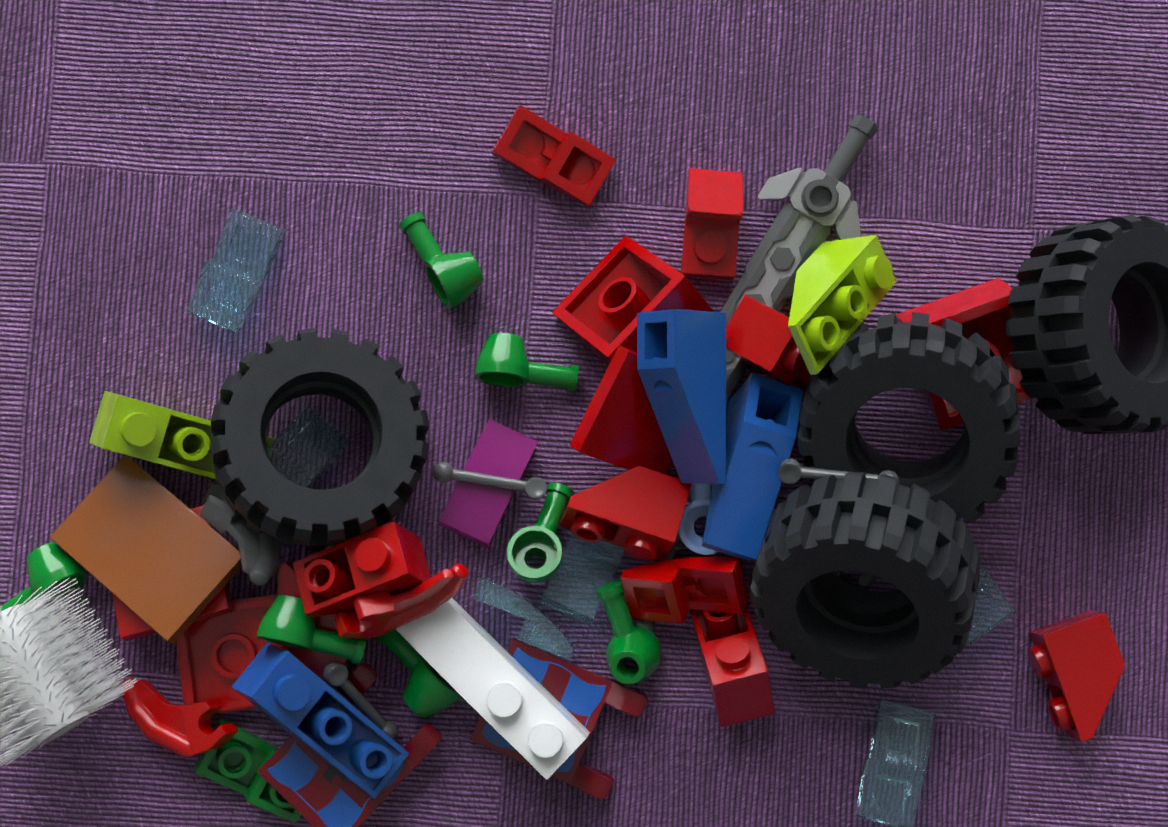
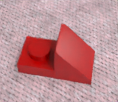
[680,168,743,280]

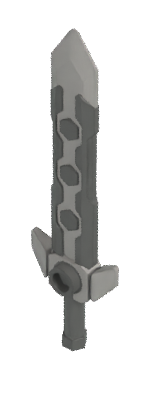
[721,114,879,399]

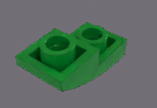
[194,718,301,824]

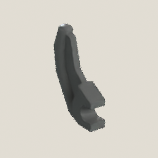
[200,479,280,585]

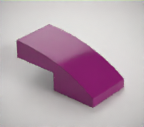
[438,419,538,548]

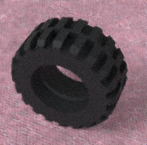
[1006,215,1168,435]
[798,312,1021,523]
[210,328,429,552]
[750,472,981,689]

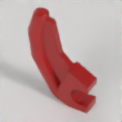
[334,563,469,639]
[121,677,239,758]

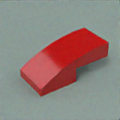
[491,105,616,206]
[620,556,749,624]

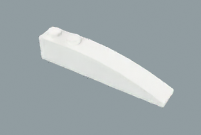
[325,545,590,780]

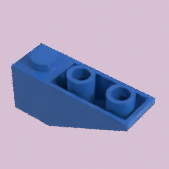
[637,309,727,484]
[702,373,803,563]
[231,643,409,799]

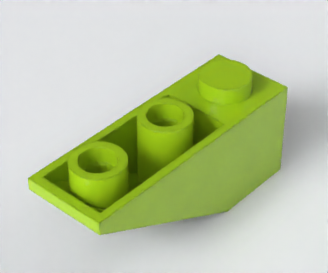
[788,235,897,375]
[89,391,276,479]

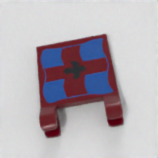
[470,638,648,799]
[257,662,441,827]

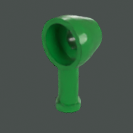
[399,212,484,310]
[474,333,579,392]
[507,482,574,583]
[0,542,88,611]
[596,580,662,684]
[256,595,367,665]
[375,629,461,718]

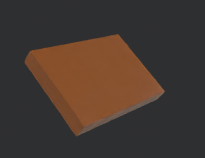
[50,455,242,645]

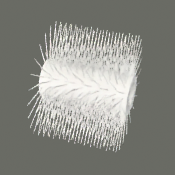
[0,578,137,766]

